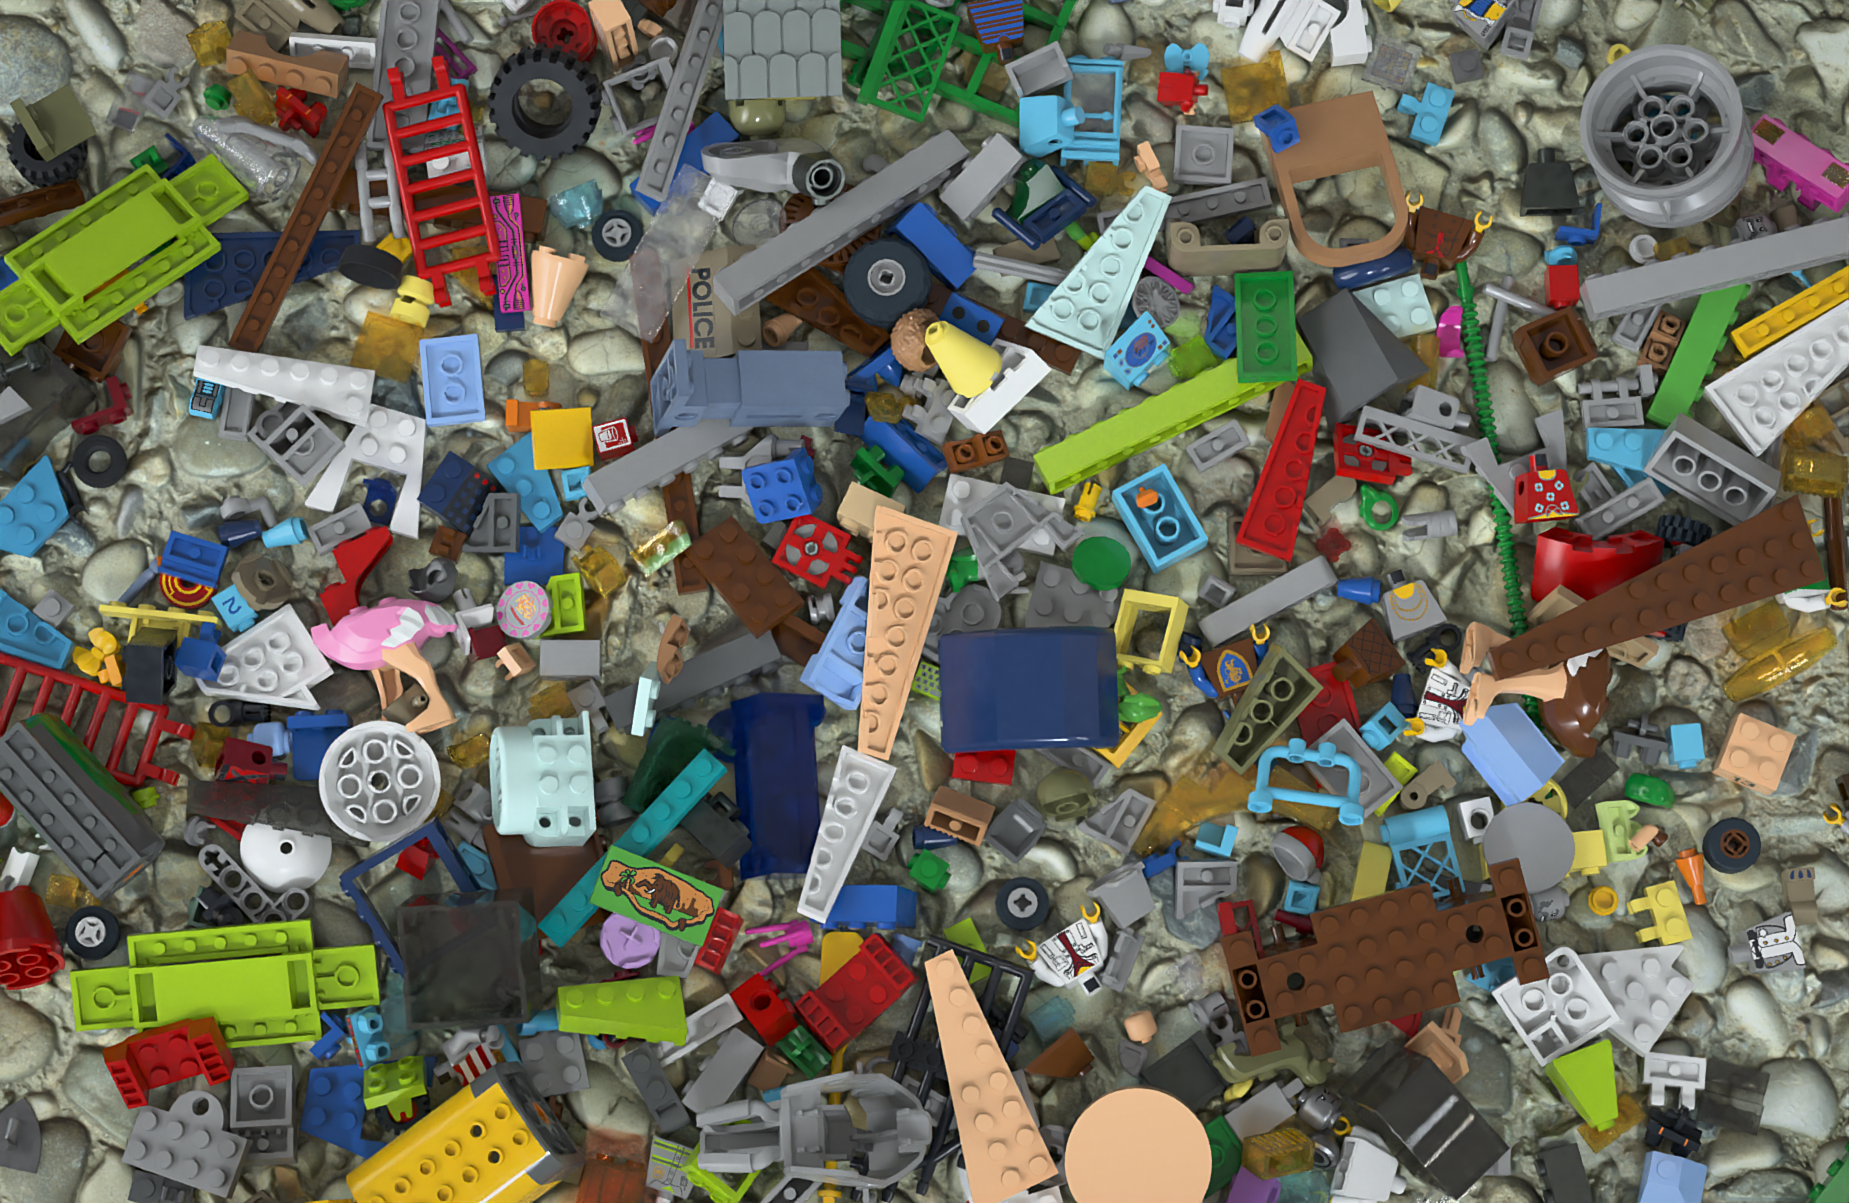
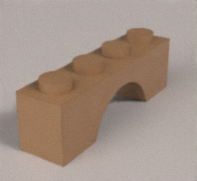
[226,30,349,98]

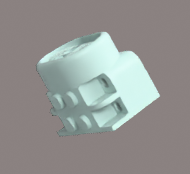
[489,711,596,847]

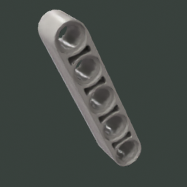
[1197,555,1338,650]

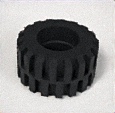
[7,122,87,188]

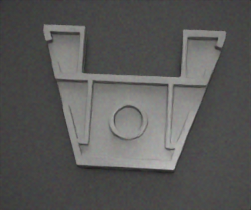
[1460,409,1569,518]
[960,482,1085,603]

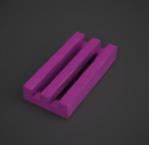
[436,28,478,80]
[1144,255,1196,295]

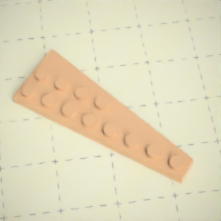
[857,505,958,761]
[924,949,1059,1203]

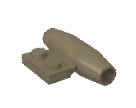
[234,0,345,53]

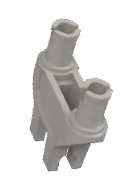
[719,434,805,507]

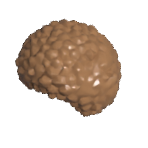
[890,308,940,372]

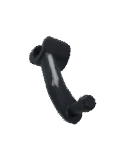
[56,461,90,525]

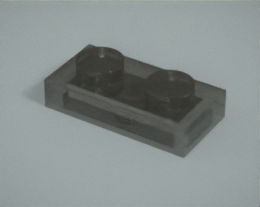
[1558,746,1620,809]

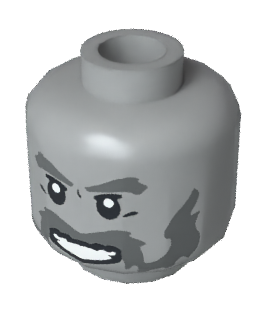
[1731,213,1778,241]
[1528,884,1569,923]

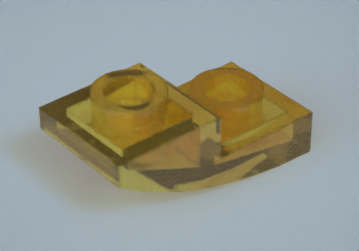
[1577,1091,1647,1154]

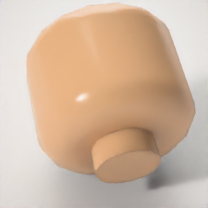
[1124,1010,1158,1044]

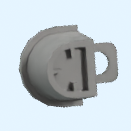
[1086,861,1156,928]

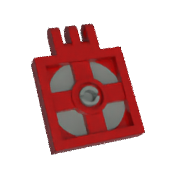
[1332,423,1413,485]
[771,515,863,590]

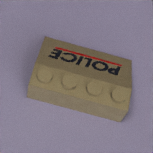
[670,245,762,358]

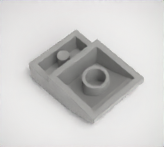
[230,1065,298,1167]

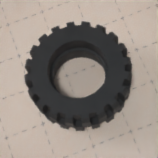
[487,43,602,161]

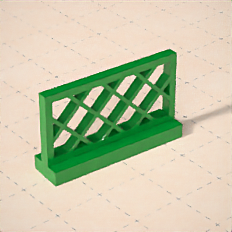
[856,0,961,124]

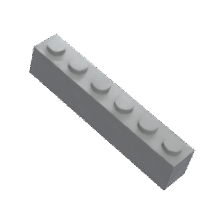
[582,419,753,515]

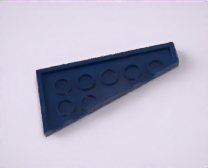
[184,230,362,321]

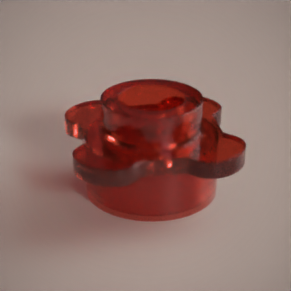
[1315,528,1351,563]

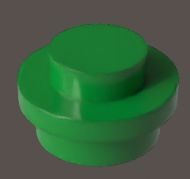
[203,84,232,110]

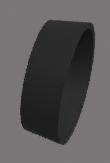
[337,244,402,290]

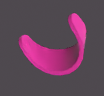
[1434,306,1464,358]

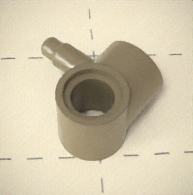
[381,684,429,726]

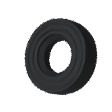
[72,435,127,488]

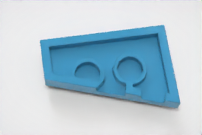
[0,589,74,671]

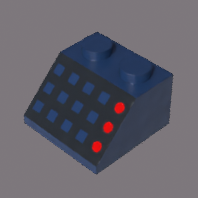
[417,451,503,538]

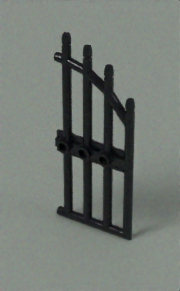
[850,934,1036,1203]

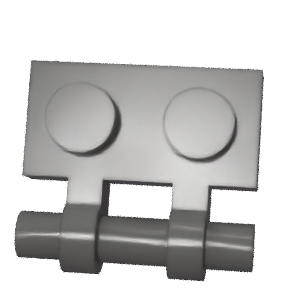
[1578,376,1644,432]

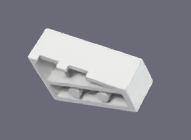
[947,338,1052,434]

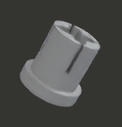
[1188,991,1229,1030]

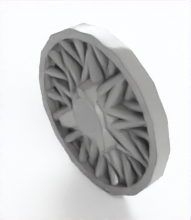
[1131,276,1180,329]

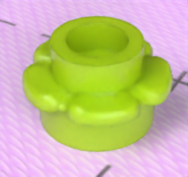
[132,787,160,810]

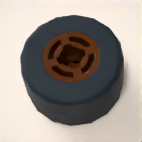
[1702,817,1761,874]

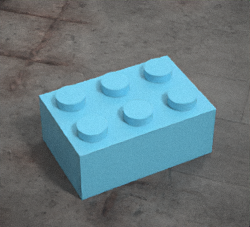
[1111,463,1209,575]

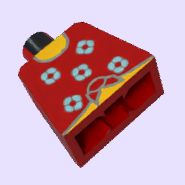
[1514,454,1579,524]

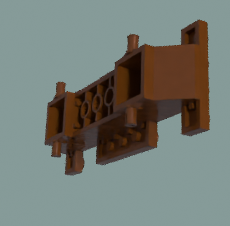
[1220,857,1550,1057]

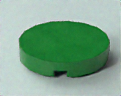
[1071,536,1131,591]

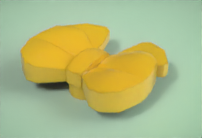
[72,628,121,677]

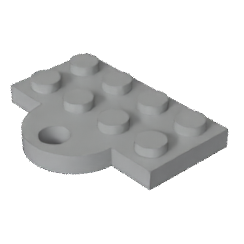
[121,1090,253,1199]

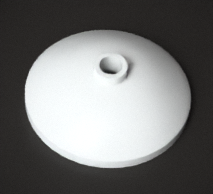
[240,803,332,893]

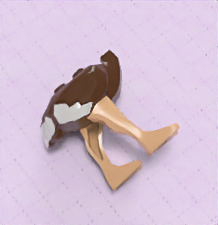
[1460,621,1613,758]

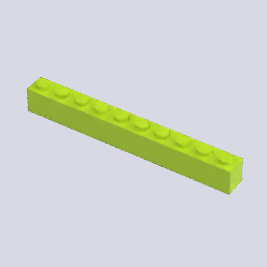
[1033,330,1313,496]

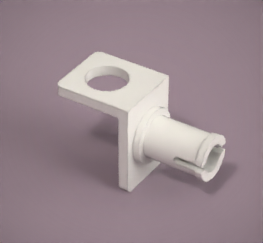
[452,588,494,656]

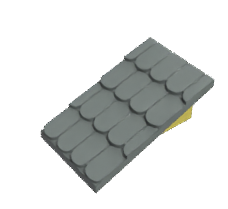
[723,0,843,101]

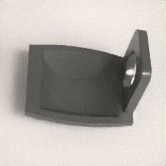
[983,797,1047,864]

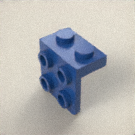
[742,447,823,524]
[287,709,353,781]

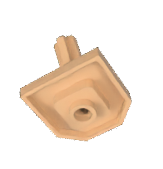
[1403,1007,1469,1087]

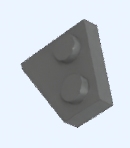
[462,493,521,553]

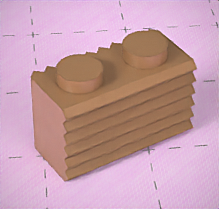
[924,785,996,847]

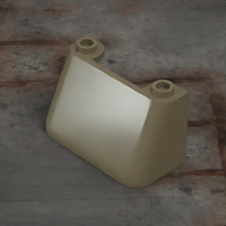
[1165,215,1289,277]

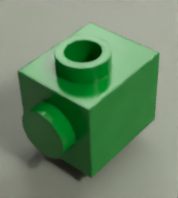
[907,848,952,894]

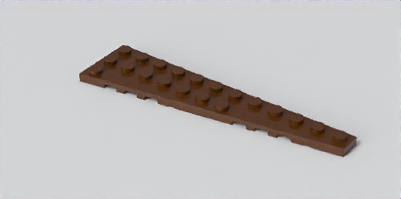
[1486,494,1826,682]

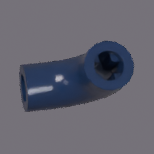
[1333,245,1413,290]

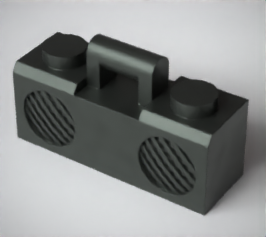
[679,792,753,870]

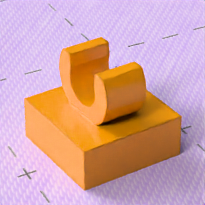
[97,654,126,687]

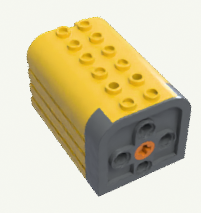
[346,1061,587,1203]

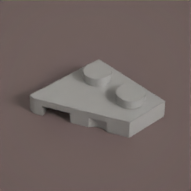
[1077,788,1157,856]

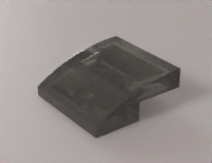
[1696,1057,1770,1136]

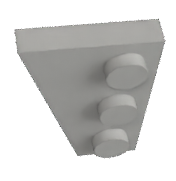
[656,891,726,979]

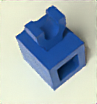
[174,622,227,682]

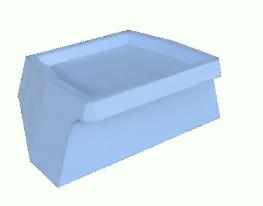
[1459,702,1565,807]

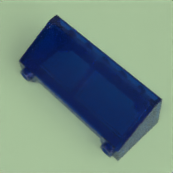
[731,692,826,881]

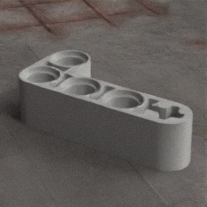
[198,844,314,923]

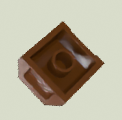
[1512,306,1598,387]

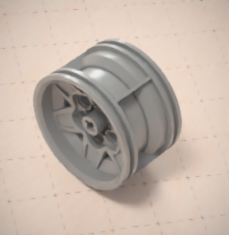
[1580,44,1754,228]

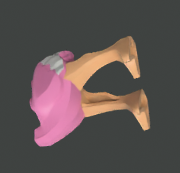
[311,597,459,736]

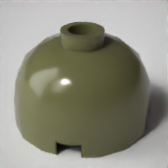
[728,100,786,141]
[1036,767,1097,822]

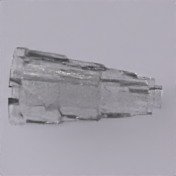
[192,114,301,203]

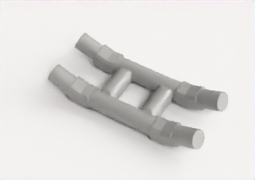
[216,115,320,165]
[355,138,405,242]

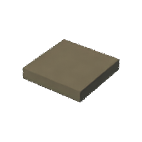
[1228,516,1289,576]

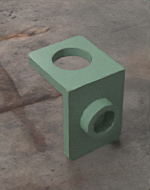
[187,886,212,928]

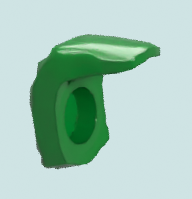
[1625,772,1675,808]

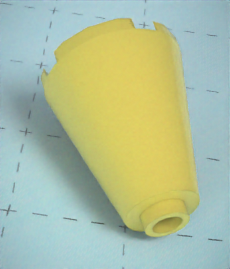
[925,321,1002,398]

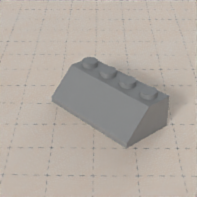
[1643,412,1781,526]

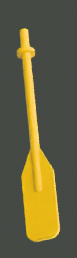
[817,931,864,1203]

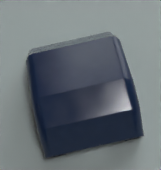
[938,626,1119,753]

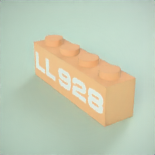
[588,0,639,73]

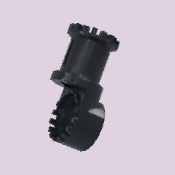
[1406,623,1462,675]
[208,700,271,727]

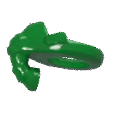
[1358,483,1399,531]

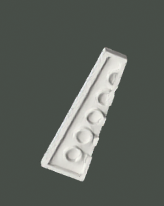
[193,345,375,427]
[797,745,897,924]

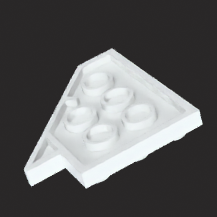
[194,603,334,710]
[1558,944,1695,1058]

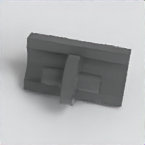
[1610,713,1669,765]

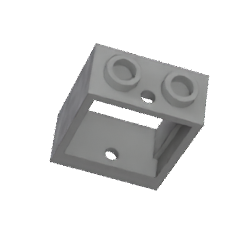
[601,56,674,137]

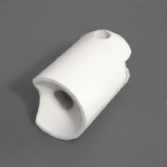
[0,847,40,892]

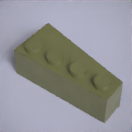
[1212,642,1324,776]

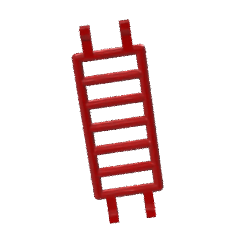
[382,55,501,308]
[0,651,197,788]

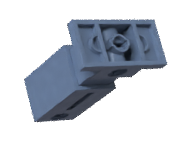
[650,339,850,437]

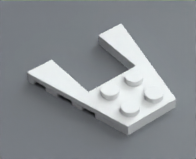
[305,404,427,540]

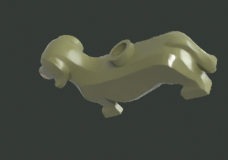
[1209,1022,1336,1088]

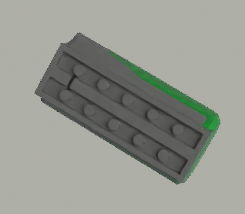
[0,712,166,902]

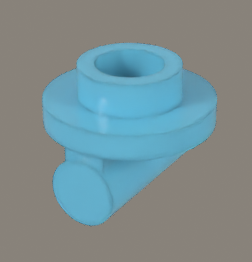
[1544,245,1577,266]

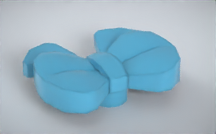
[1164,43,1209,81]

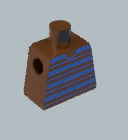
[967,0,1024,65]

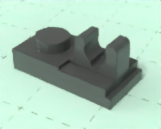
[128,1170,196,1203]

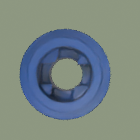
[1337,576,1381,606]

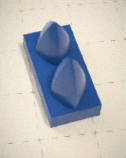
[845,344,904,400]

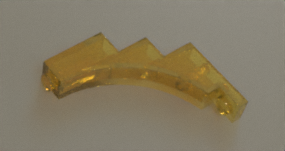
[1131,764,1339,858]

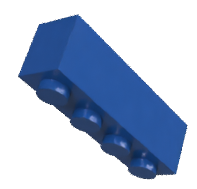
[629,111,741,219]

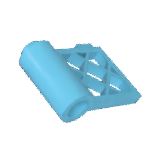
[1379,804,1465,899]

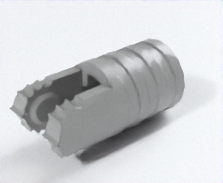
[1401,509,1457,542]

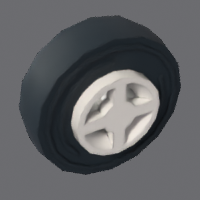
[65,906,121,960]

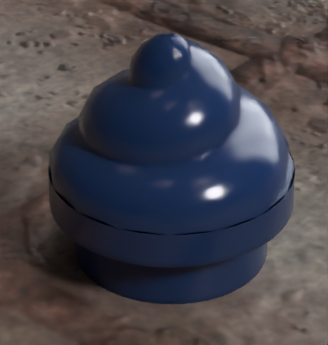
[1176,631,1203,663]

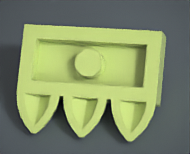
[1595,800,1648,863]

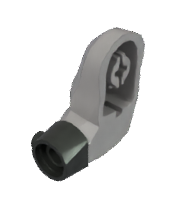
[701,138,845,205]

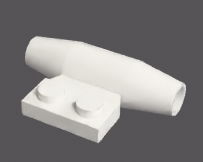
[1237,0,1341,64]

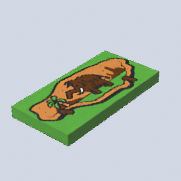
[588,845,724,947]

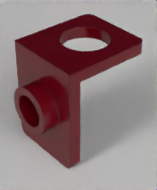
[467,625,507,663]

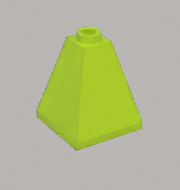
[1544,1039,1618,1132]

